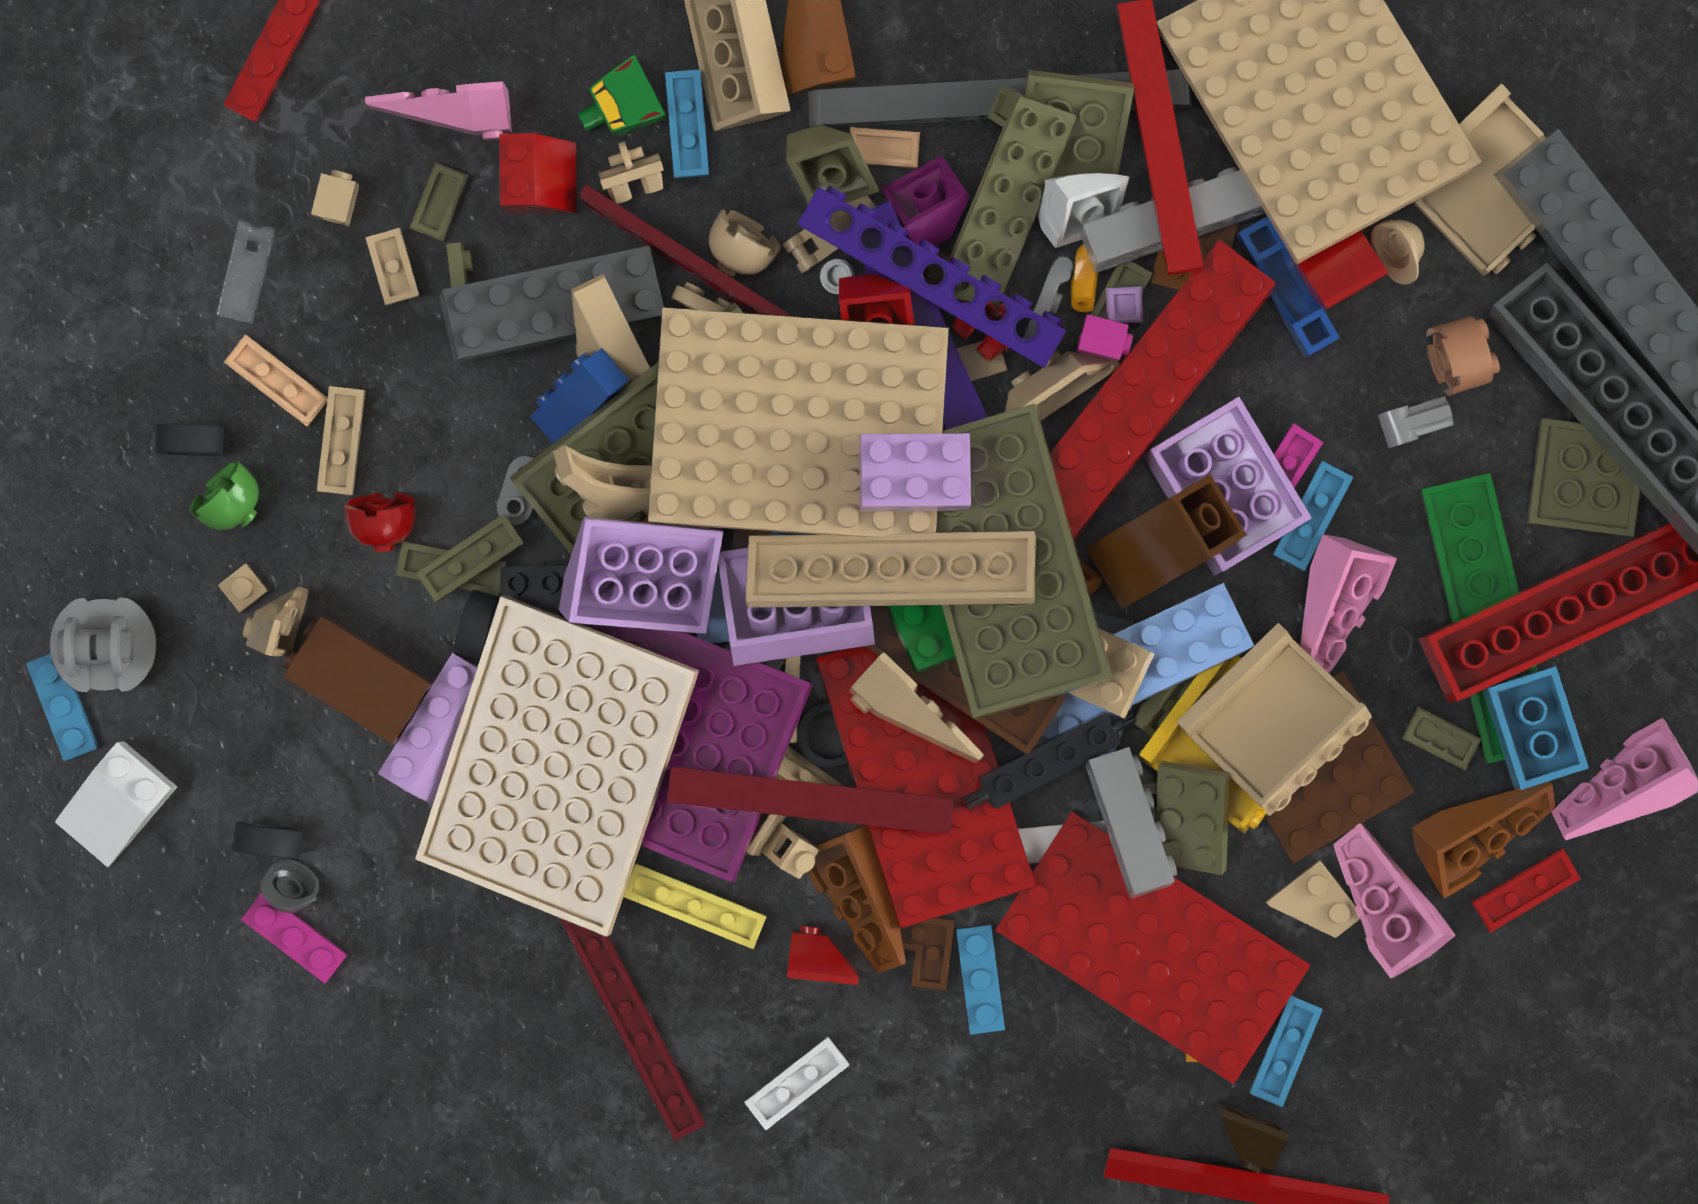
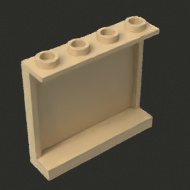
[1413,83,1544,276]
[1176,623,1372,816]

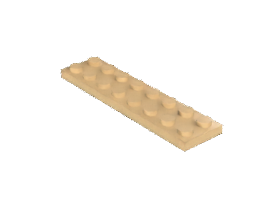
[746,531,1036,608]

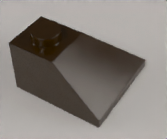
[1215,1102,1290,1173]

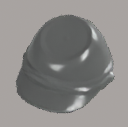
[260,859,319,914]

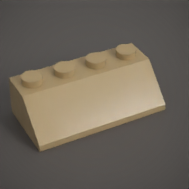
[684,0,791,131]

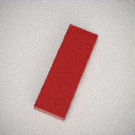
[1471,848,1581,933]

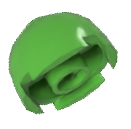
[189,461,259,531]

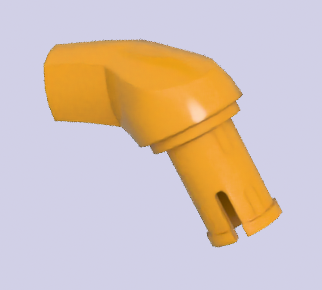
[1071,244,1099,312]

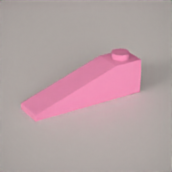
[365,81,512,141]
[1300,534,1397,674]
[1333,823,1456,978]

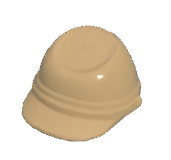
[1371,219,1425,285]

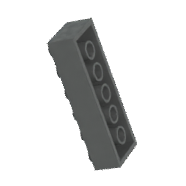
[439,246,664,364]

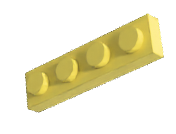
[624,863,767,949]

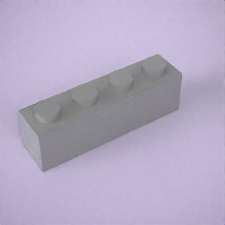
[1085,747,1177,899]

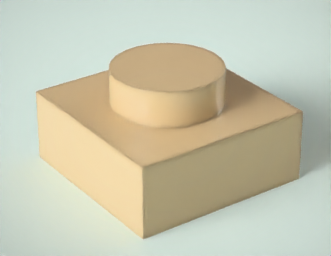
[218,563,269,613]

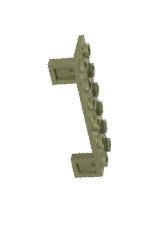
[923,84,1076,308]

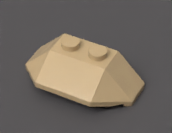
[1005,351,1120,422]

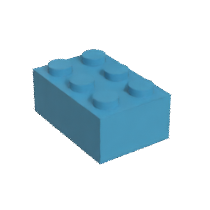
[1483,666,1589,790]

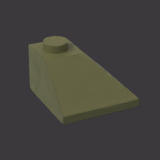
[786,124,879,203]

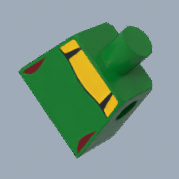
[577,55,667,136]

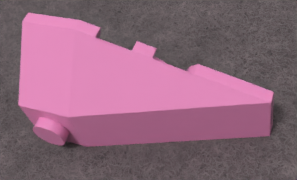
[1551,718,1698,840]

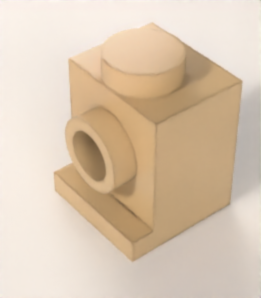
[761,823,819,879]

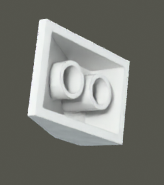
[55,741,177,867]

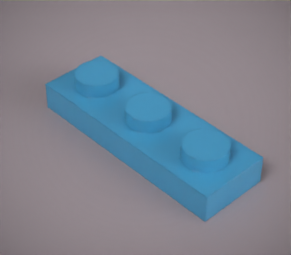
[665,69,709,179]
[1272,461,1353,571]
[26,654,99,762]
[956,924,1005,1035]
[1249,996,1323,1107]

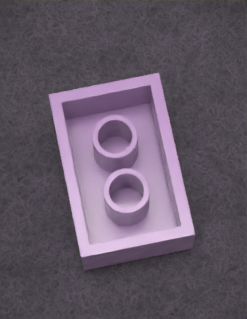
[858,433,971,511]

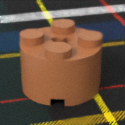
[1426,316,1500,396]

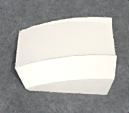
[1037,173,1130,248]

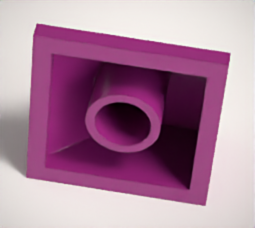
[881,155,969,247]

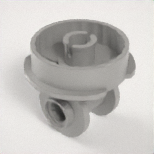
[50,597,157,692]

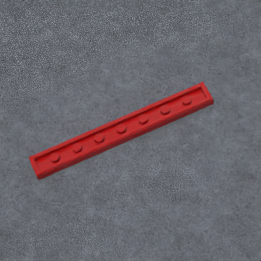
[1116,0,1204,276]
[1104,1148,1389,1204]

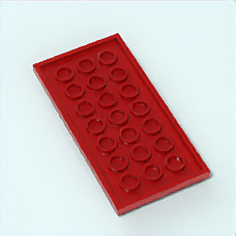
[815,646,1036,929]
[995,811,1311,1084]

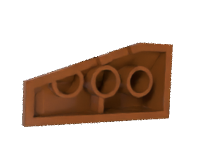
[780,0,856,96]
[1412,781,1556,899]
[808,825,906,974]

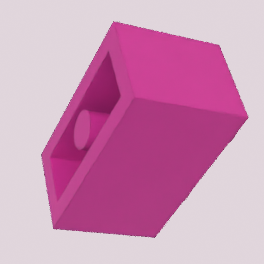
[1076,314,1133,362]

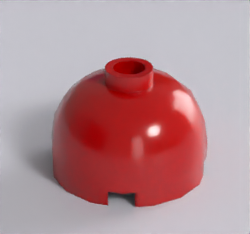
[344,492,416,552]

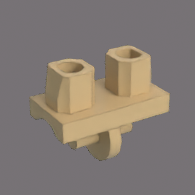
[599,141,664,204]

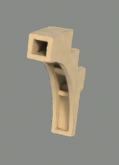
[553,445,652,521]

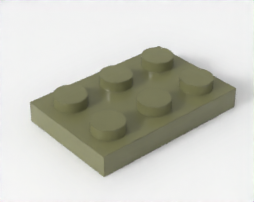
[1156,761,1230,875]

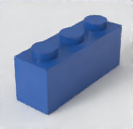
[530,348,630,443]

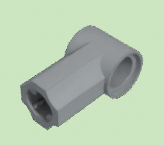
[1378,396,1454,448]

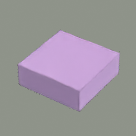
[1106,286,1143,324]

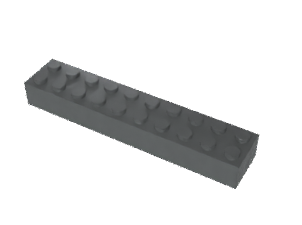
[1494,129,1698,431]
[1488,263,1698,554]

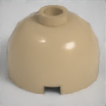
[709,209,781,276]

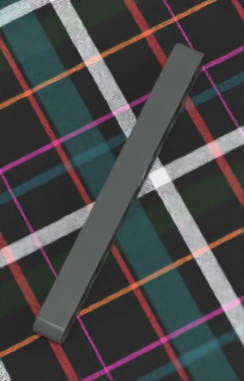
[807,69,1192,128]

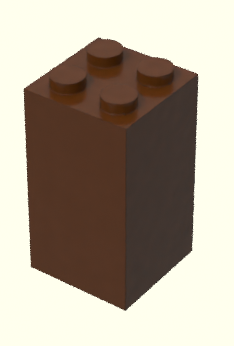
[1086,474,1247,609]
[283,616,434,745]

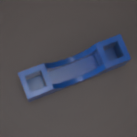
[1235,216,1340,359]

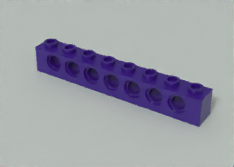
[797,185,1066,368]

